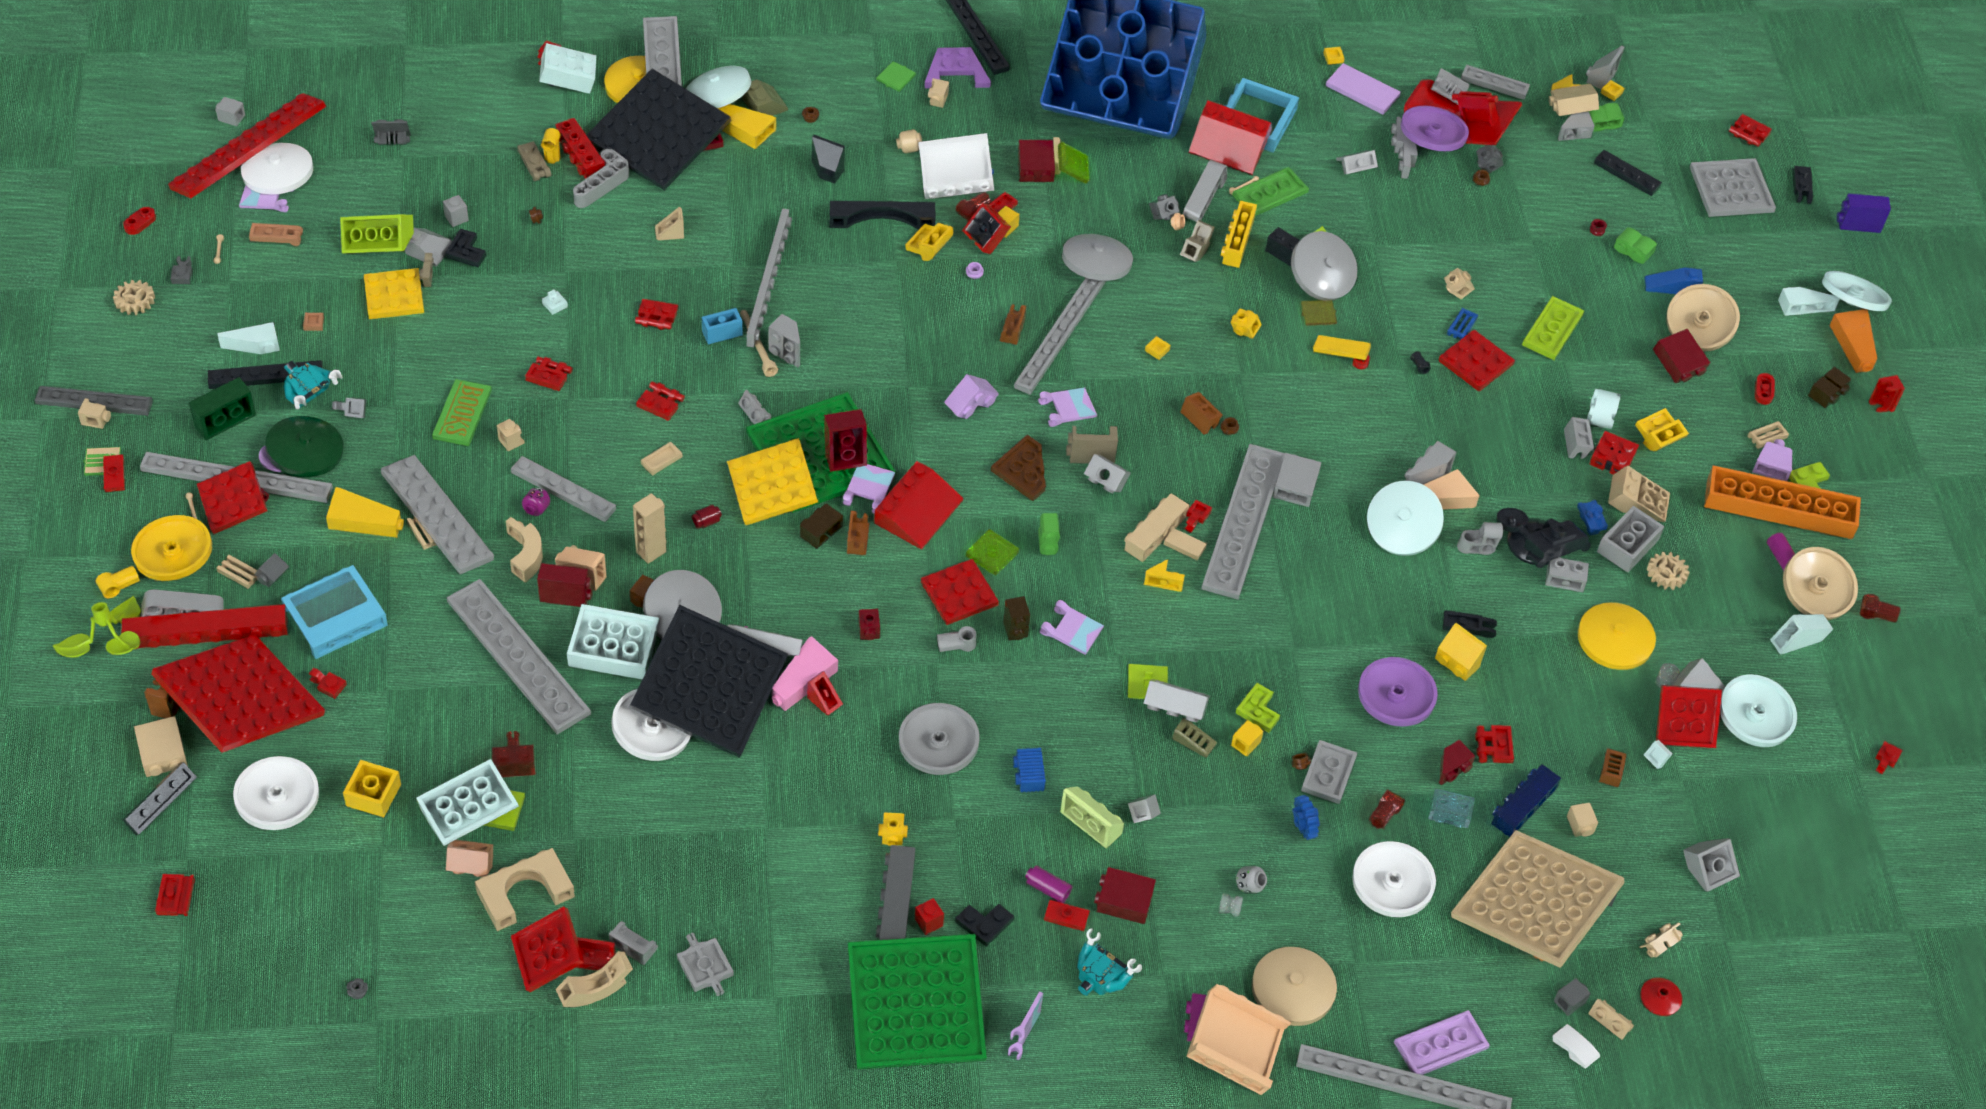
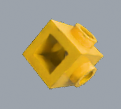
[1231,309,1262,339]
[878,812,908,846]

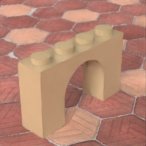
[475,848,575,931]

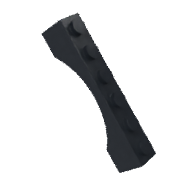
[829,201,936,229]

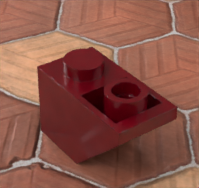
[1439,739,1475,785]

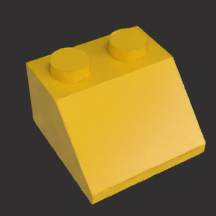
[1435,623,1487,681]

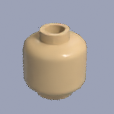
[896,129,922,154]

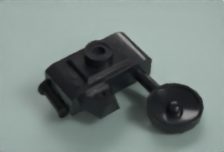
[1496,508,1591,568]

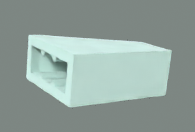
[1770,614,1833,654]

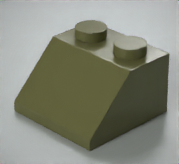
[742,79,788,116]

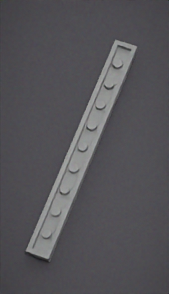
[747,209,792,347]
[1014,278,1106,395]
[140,452,333,503]
[1296,1044,1512,1109]

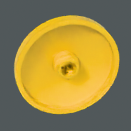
[604,56,646,103]
[131,515,212,581]
[1578,602,1656,670]

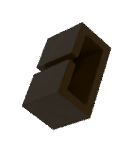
[1808,367,1851,409]
[800,503,843,549]
[1003,596,1030,641]

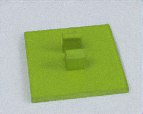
[1128,664,1168,699]

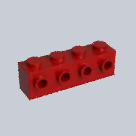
[555,118,605,179]

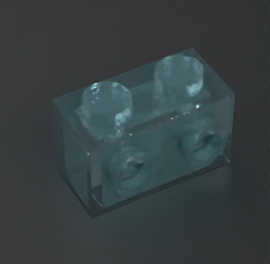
[1428,789,1475,828]

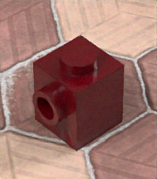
[858,608,880,640]

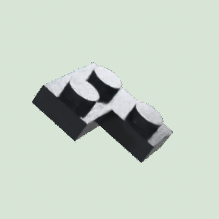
[445,228,486,268]
[955,904,1014,947]

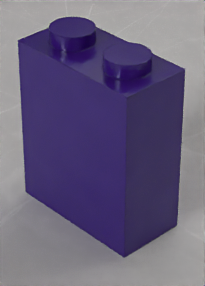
[1836,193,1891,233]

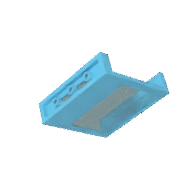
[281,565,388,659]

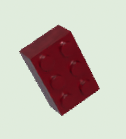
[824,409,867,472]

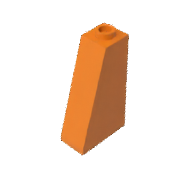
[1829,309,1877,373]

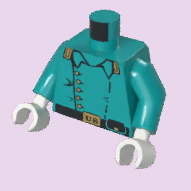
[284,360,343,410]
[1077,929,1142,996]

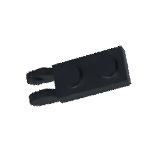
[1793,165,1813,204]
[1442,610,1497,638]

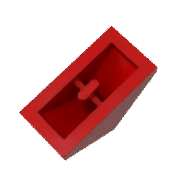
[807,671,843,715]

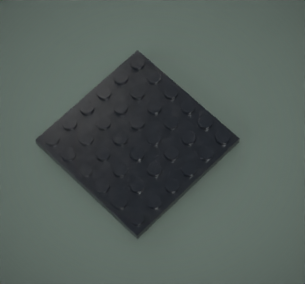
[586,68,732,191]
[629,604,788,758]

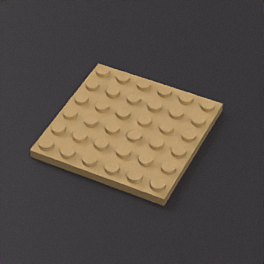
[1451,830,1624,968]

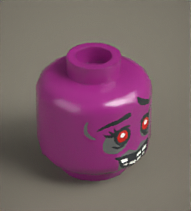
[522,488,550,516]

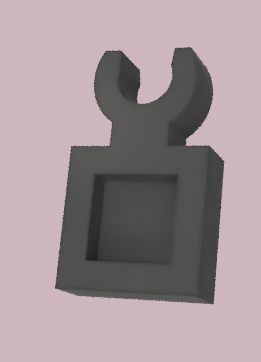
[171,256,193,284]

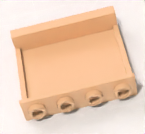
[1187,984,1291,1095]

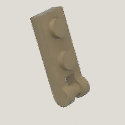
[517,141,551,181]

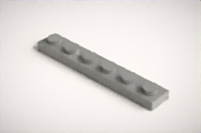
[511,456,616,522]

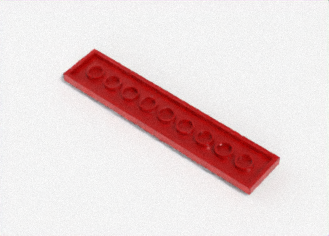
[168,93,326,198]

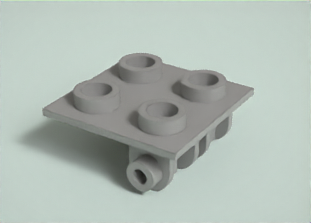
[1431,68,1470,104]

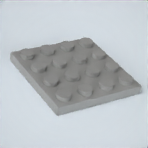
[1690,158,1776,217]

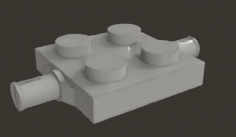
[677,933,734,996]

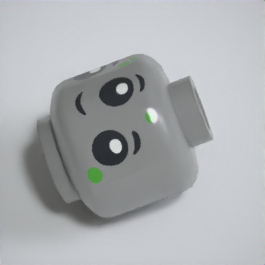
[1236,866,1267,893]

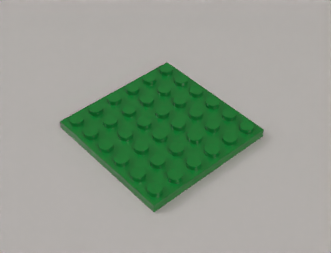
[746,392,896,513]
[848,934,987,1070]

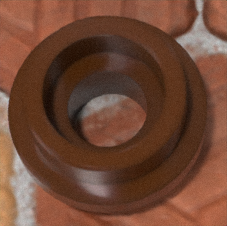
[802,107,819,123]
[1473,170,1490,186]
[529,206,543,224]
[1221,417,1239,435]
[1291,753,1311,770]

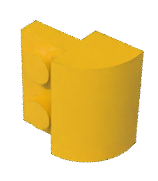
[905,223,953,261]
[1635,408,1689,451]

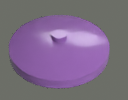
[1401,106,1469,151]
[1358,657,1438,726]

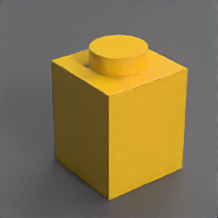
[998,206,1020,238]
[1231,720,1264,757]

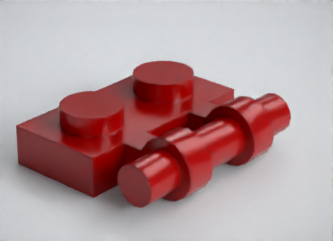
[1729,114,1772,147]
[635,299,678,330]
[525,356,573,391]
[636,381,685,421]
[1475,725,1514,764]

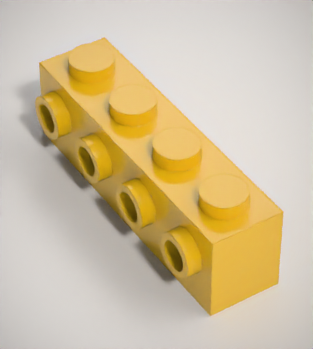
[1221,200,1257,268]

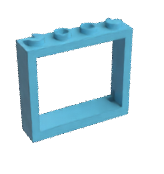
[1224,78,1299,153]

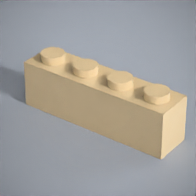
[633,493,666,564]
[1124,493,1189,562]

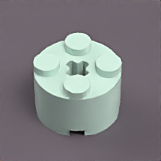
[1587,389,1620,429]

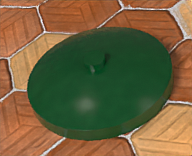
[265,416,343,477]

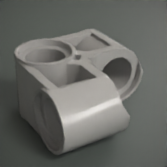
[1457,522,1503,555]

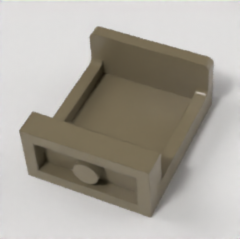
[1066,426,1118,464]

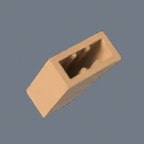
[1424,469,1479,509]
[555,546,606,591]

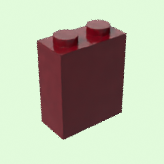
[1018,140,1055,182]
[1653,329,1711,384]
[537,563,592,607]
[1094,867,1156,924]

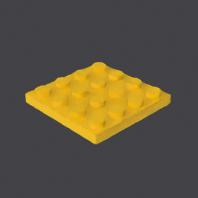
[727,438,818,525]

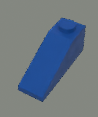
[1645,268,1703,294]

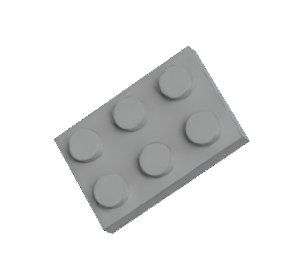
[1301,740,1357,804]

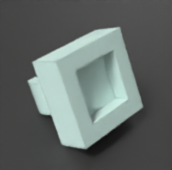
[542,290,568,315]
[1644,740,1672,769]

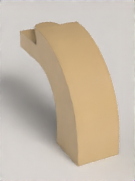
[506,517,543,583]
[556,951,633,1007]

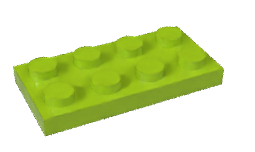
[1522,296,1584,360]

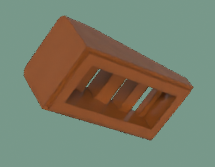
[1599,748,1627,787]

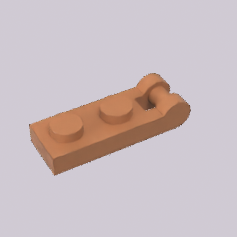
[249,223,303,246]

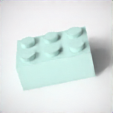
[539,43,596,94]

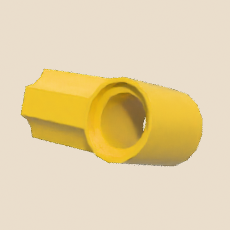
[541,128,560,164]
[96,566,140,599]

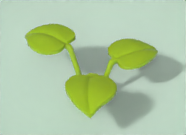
[53,596,141,658]

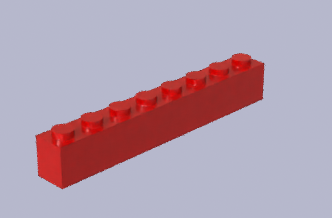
[121,604,288,649]

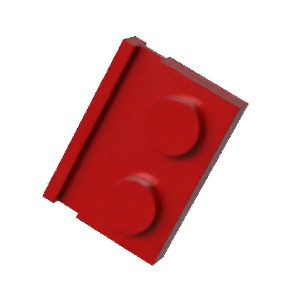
[155,874,195,916]

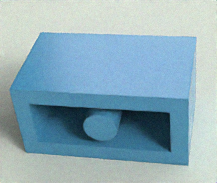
[702,308,743,344]

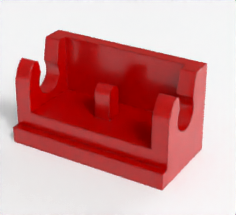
[1869,375,1905,412]
[576,937,616,971]

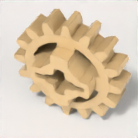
[113,280,155,315]
[1647,552,1690,590]

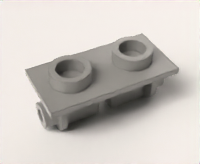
[738,390,771,424]

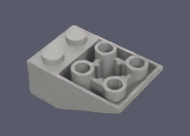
[1405,441,1456,485]

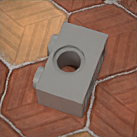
[1084,454,1131,493]

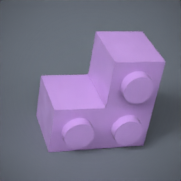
[945,374,999,419]

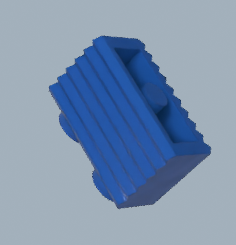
[1013,748,1046,792]

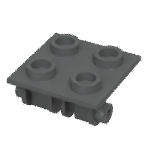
[371,119,411,145]

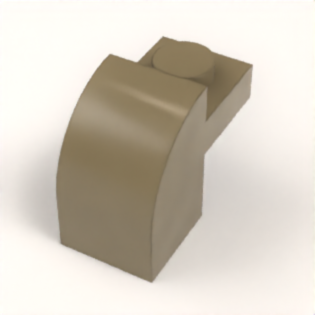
[1180,220,1215,262]

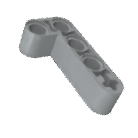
[573,149,629,208]
[1183,160,1227,222]
[141,590,224,617]

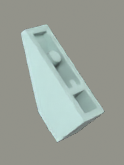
[1778,287,1840,316]
[217,322,280,354]

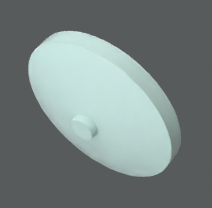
[686,66,751,108]
[1822,271,1892,311]
[1367,481,1444,556]
[1720,675,1797,747]

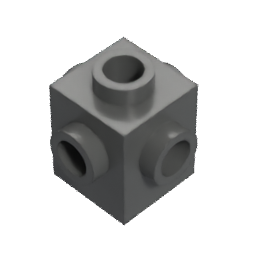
[1476,145,1504,174]
[1149,194,1179,220]

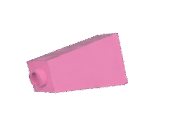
[771,636,838,711]

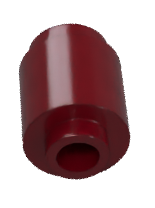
[692,504,722,529]

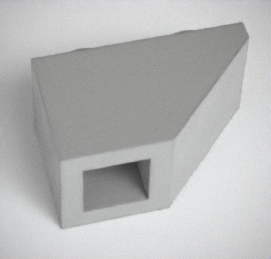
[1558,112,1594,141]

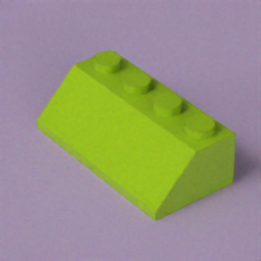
[340,214,414,253]

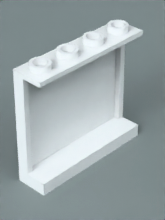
[919,133,994,199]

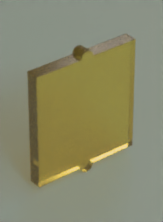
[1301,300,1337,326]

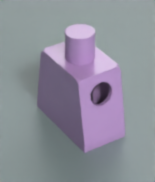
[1752,439,1792,481]

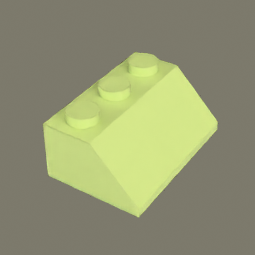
[1060,787,1124,849]

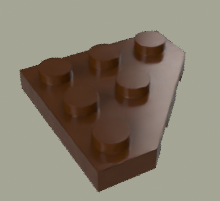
[990,435,1046,501]

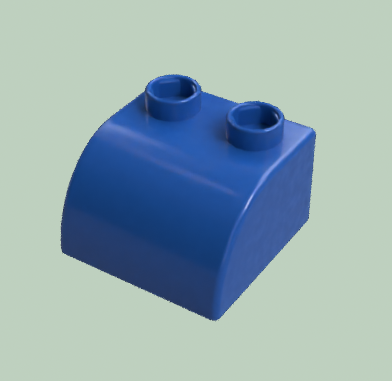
[1040,0,1206,139]

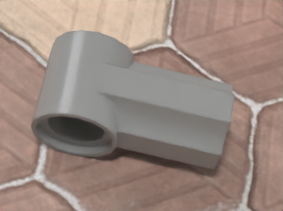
[937,626,976,652]

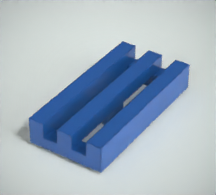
[1447,308,1478,340]

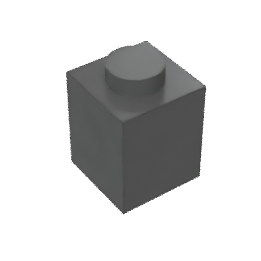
[254,553,289,587]
[1554,978,1591,1016]

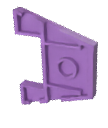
[925,47,991,88]

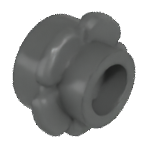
[347,978,368,999]

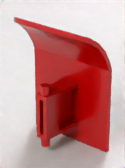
[1404,79,1522,145]

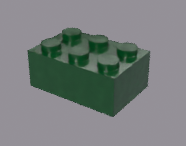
[189,377,256,440]

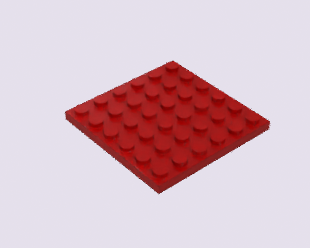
[151,636,325,753]

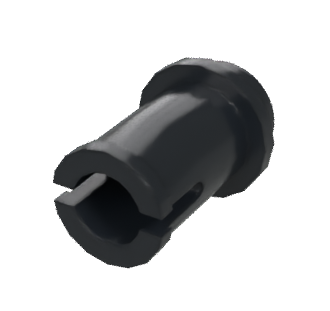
[1410,351,1431,374]

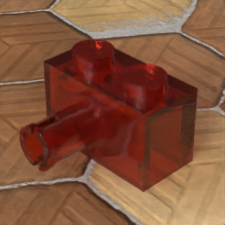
[492,731,536,777]

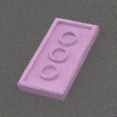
[1326,63,1401,115]
[1394,1010,1490,1075]

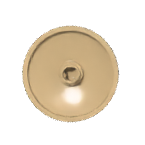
[1667,284,1740,351]
[1783,547,1858,620]
[1252,947,1337,1026]

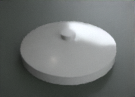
[1291,231,1357,301]
[1062,234,1133,281]
[643,570,722,639]
[899,703,979,775]

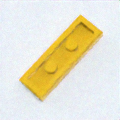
[1313,335,1371,360]

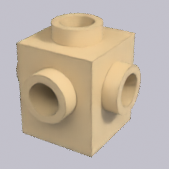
[1444,268,1475,299]

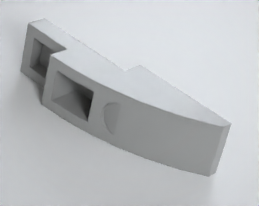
[1391,117,1417,179]

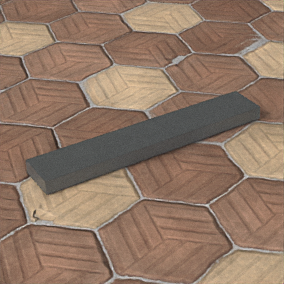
[35,386,153,416]

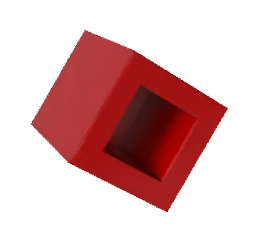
[915,898,944,935]

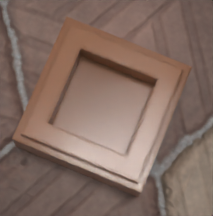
[303,313,324,331]

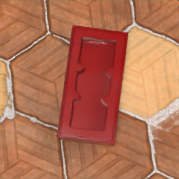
[989,192,1018,213]
[103,454,125,492]
[1044,900,1090,931]

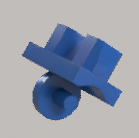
[1577,500,1608,535]

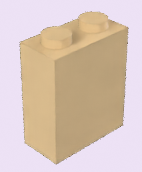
[1549,84,1599,116]
[134,716,188,777]

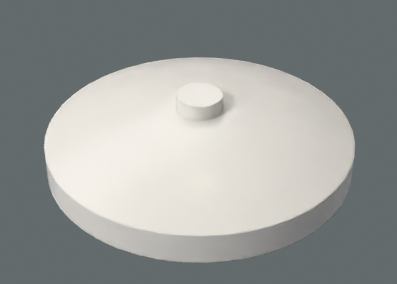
[241,143,313,195]
[611,689,691,761]
[233,756,319,830]
[1352,841,1436,917]

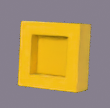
[1324,47,1344,65]
[1600,80,1625,101]
[1145,336,1171,360]

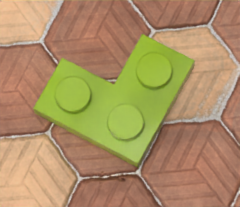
[1789,462,1830,489]
[1236,683,1280,733]

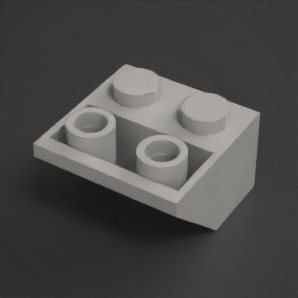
[769,314,800,368]

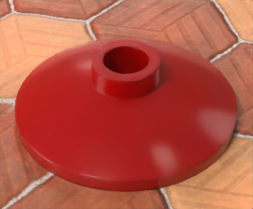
[1640,978,1682,1016]

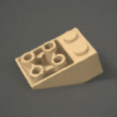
[1608,465,1670,522]

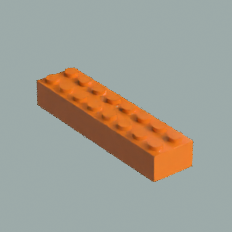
[1704,465,1861,539]

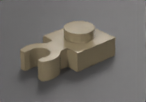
[419,253,434,287]

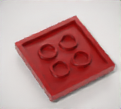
[1438,330,1515,392]
[197,461,268,534]
[921,559,999,625]
[1656,685,1722,748]
[511,906,584,992]

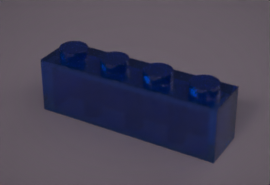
[1491,764,1561,837]

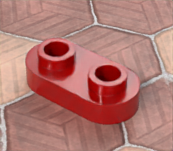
[123,207,156,235]
[1755,373,1775,405]

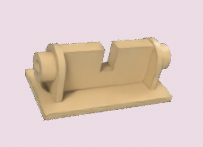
[1640,923,1683,958]
[1588,999,1634,1040]

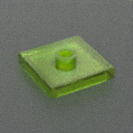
[1058,141,1090,184]
[966,529,1019,576]

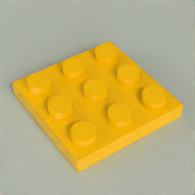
[364,268,424,319]

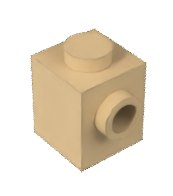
[1567,803,1598,837]

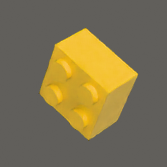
[343,760,401,818]

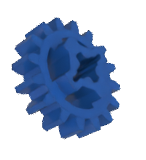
[1292,795,1320,840]

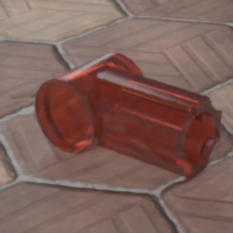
[955,192,991,222]
[1860,594,1901,623]
[1369,789,1406,829]

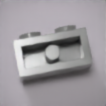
[1545,557,1589,593]

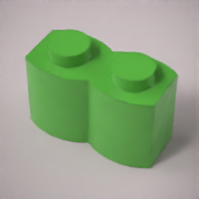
[1586,103,1625,132]
[1614,227,1657,264]
[1038,513,1060,555]

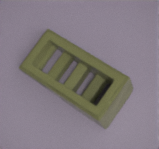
[1172,718,1217,758]

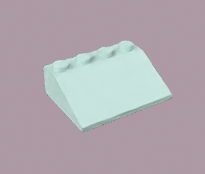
[567,604,659,679]
[416,759,519,846]

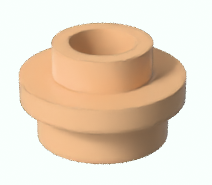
[1171,213,1185,230]

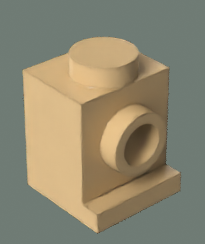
[928,78,949,108]
[78,399,111,429]
[497,419,524,451]

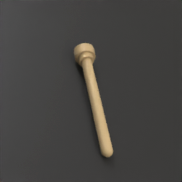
[740,310,778,377]

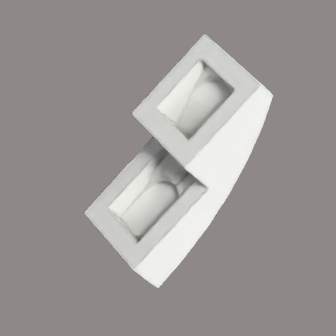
[1553,1024,1600,1068]

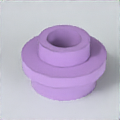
[966,262,984,279]

